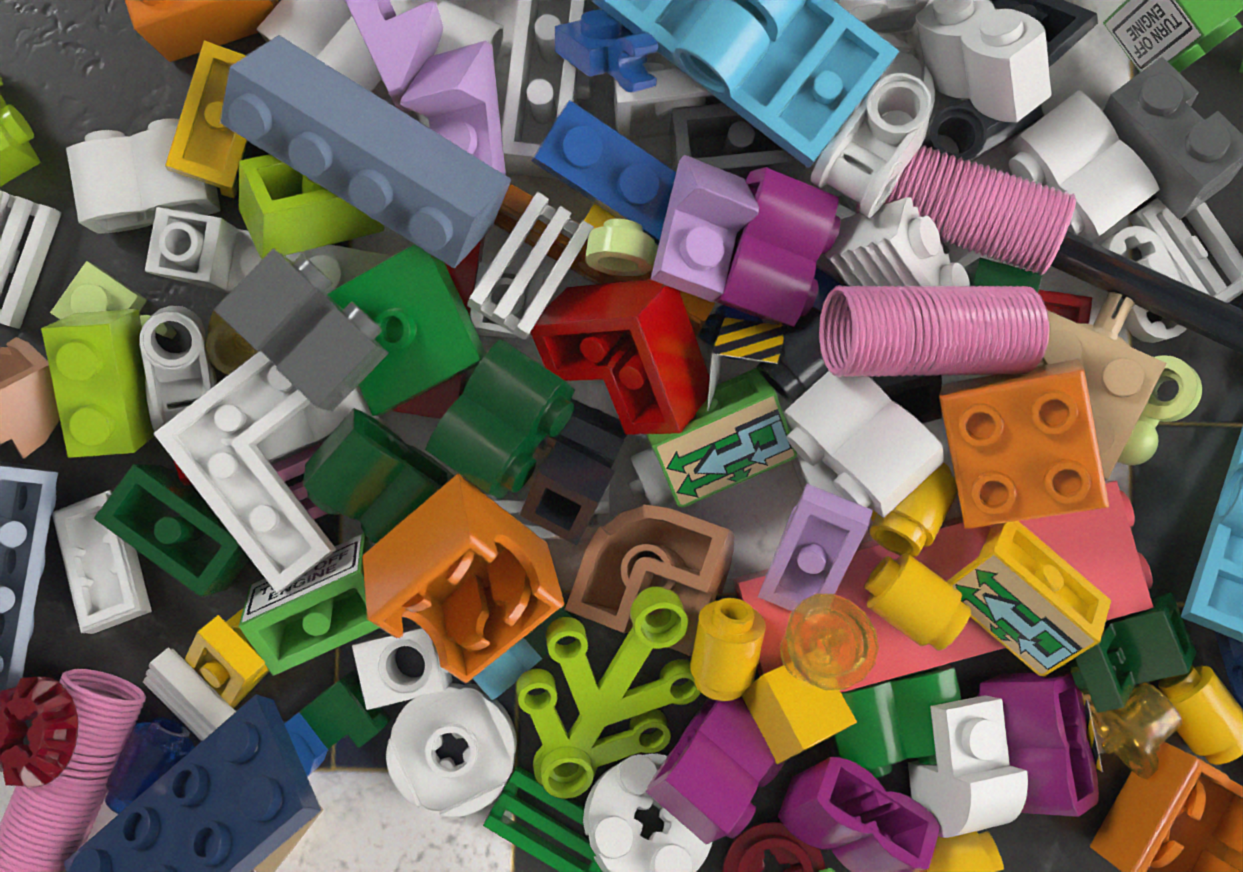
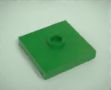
[327,244,487,417]

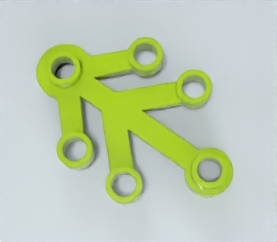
[516,587,701,799]

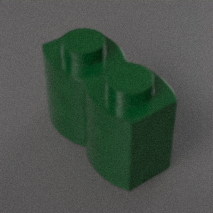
[425,338,575,499]
[303,408,454,544]

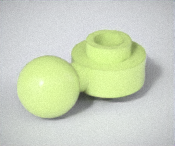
[585,219,659,276]
[1117,356,1202,465]

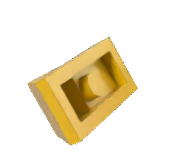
[184,609,269,708]

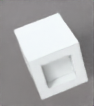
[352,625,453,710]

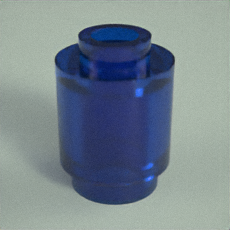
[105,717,195,814]

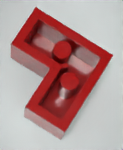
[530,279,710,435]

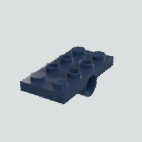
[63,694,322,872]

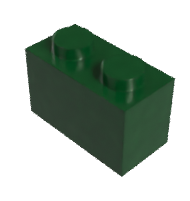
[94,464,250,597]

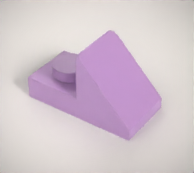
[345,0,443,114]
[401,41,506,174]
[651,155,759,302]
[758,484,872,623]

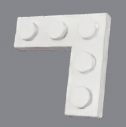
[154,351,337,593]

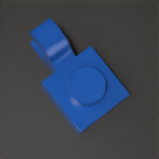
[555,10,658,93]

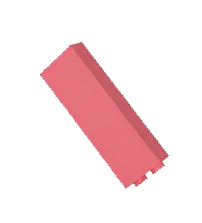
[733,481,1153,692]

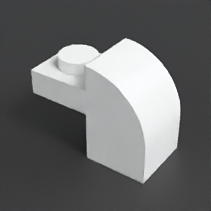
[908,695,1028,838]

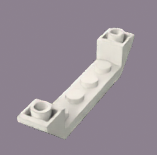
[145,207,545,339]

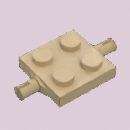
[1036,292,1167,480]

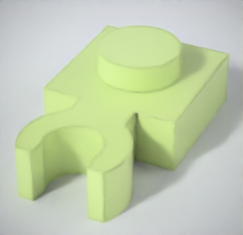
[50,261,176,339]

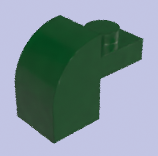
[1069,592,1196,713]

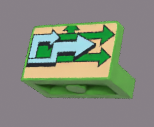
[645,368,797,508]

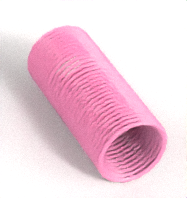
[855,145,1076,276]
[819,286,1049,377]
[0,669,146,872]

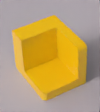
[742,651,857,764]

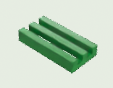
[483,765,603,872]

